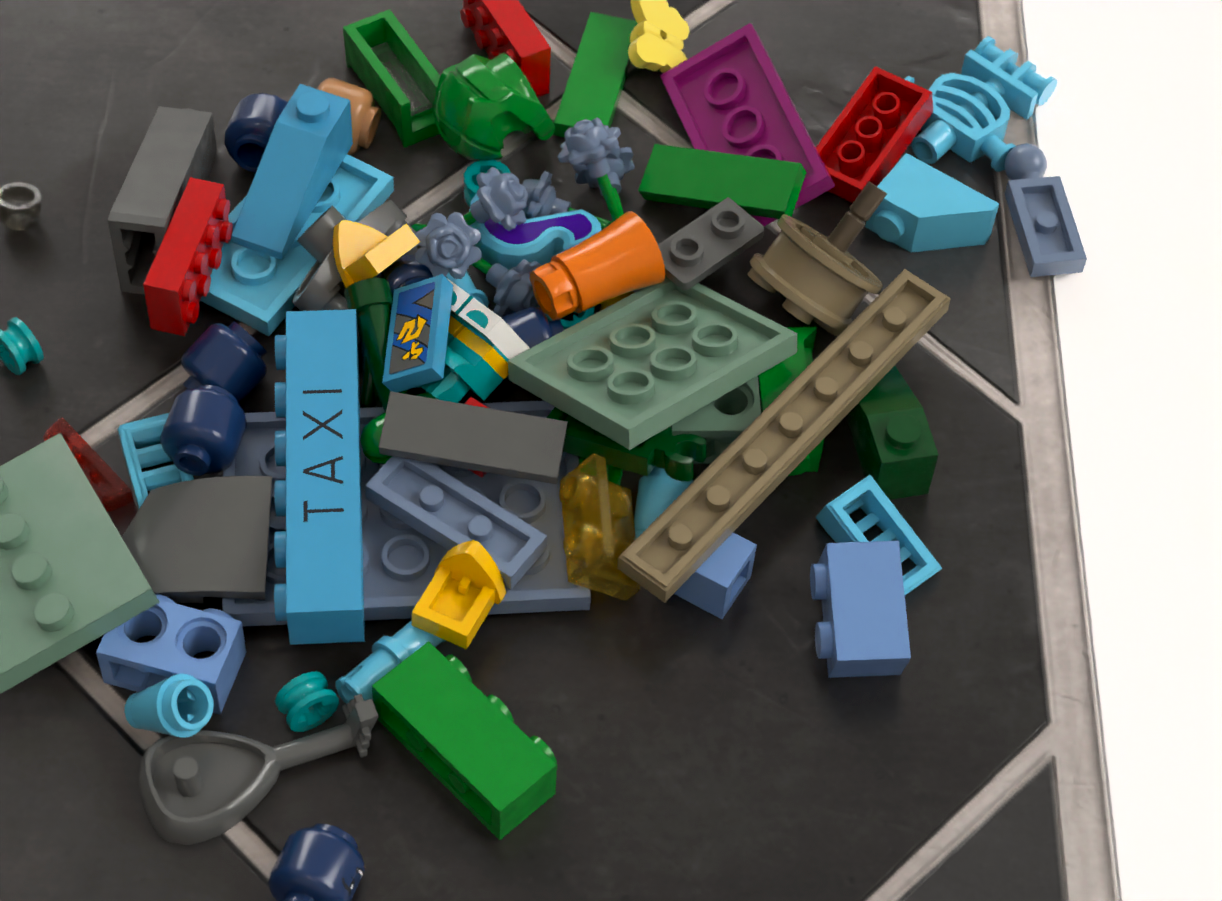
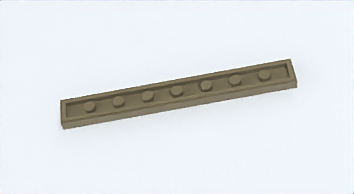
[617,269,951,603]

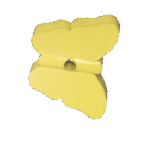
[628,0,689,73]

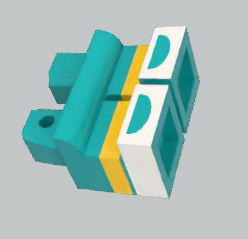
[417,278,530,403]

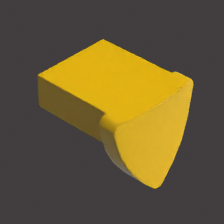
[333,220,420,288]
[412,540,506,650]

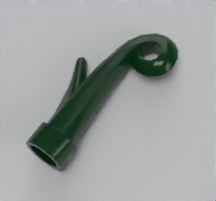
[344,278,436,412]

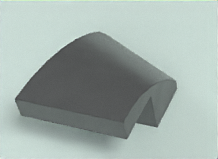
[122,476,272,604]

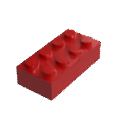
[460,0,551,97]
[816,66,933,203]
[143,177,233,336]

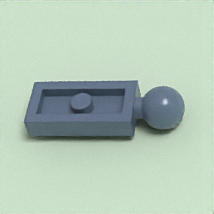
[1004,143,1087,277]

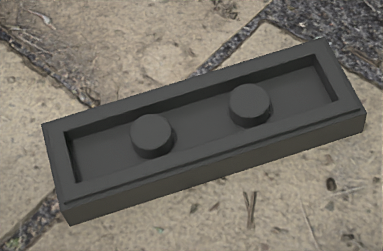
[378,391,568,484]

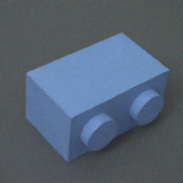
[810,541,911,678]

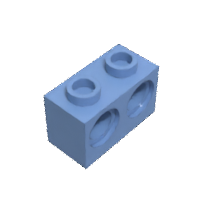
[96,594,246,714]

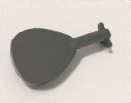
[139,694,378,845]

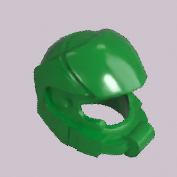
[434,53,555,161]

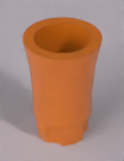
[529,211,665,321]

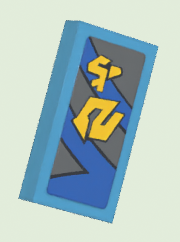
[382,274,453,393]

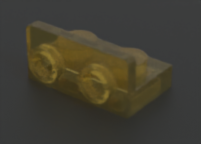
[559,454,641,601]

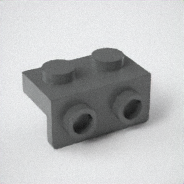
[658,197,764,290]

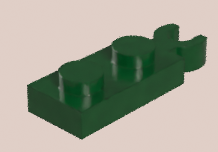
[547,407,706,481]

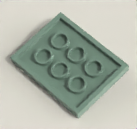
[507,276,797,450]
[0,433,160,694]

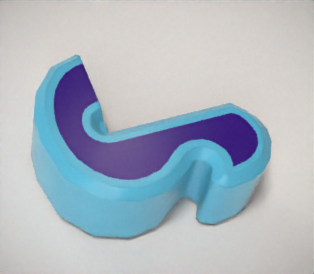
[469,193,601,270]

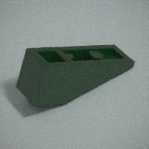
[846,366,939,500]

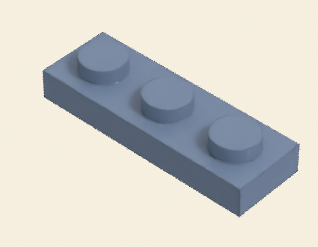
[365,456,547,590]

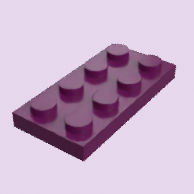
[660,22,835,226]

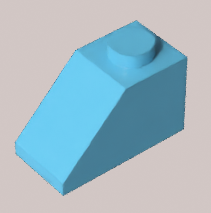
[865,153,999,253]

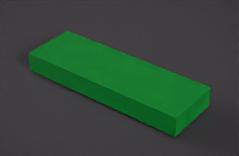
[553,12,637,137]
[638,144,807,219]

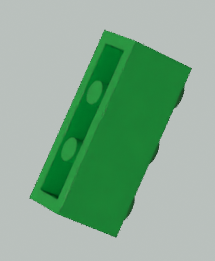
[372,641,557,840]

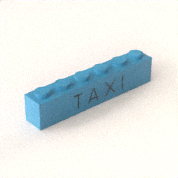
[274,309,365,645]

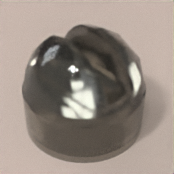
[0,182,41,230]

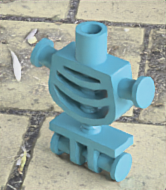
[905,36,1058,172]

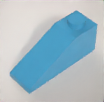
[231,84,353,260]

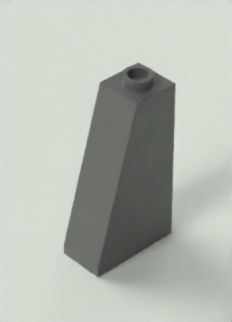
[108,106,217,294]

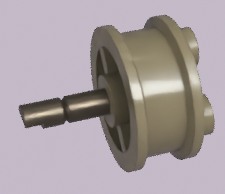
[747,181,887,337]

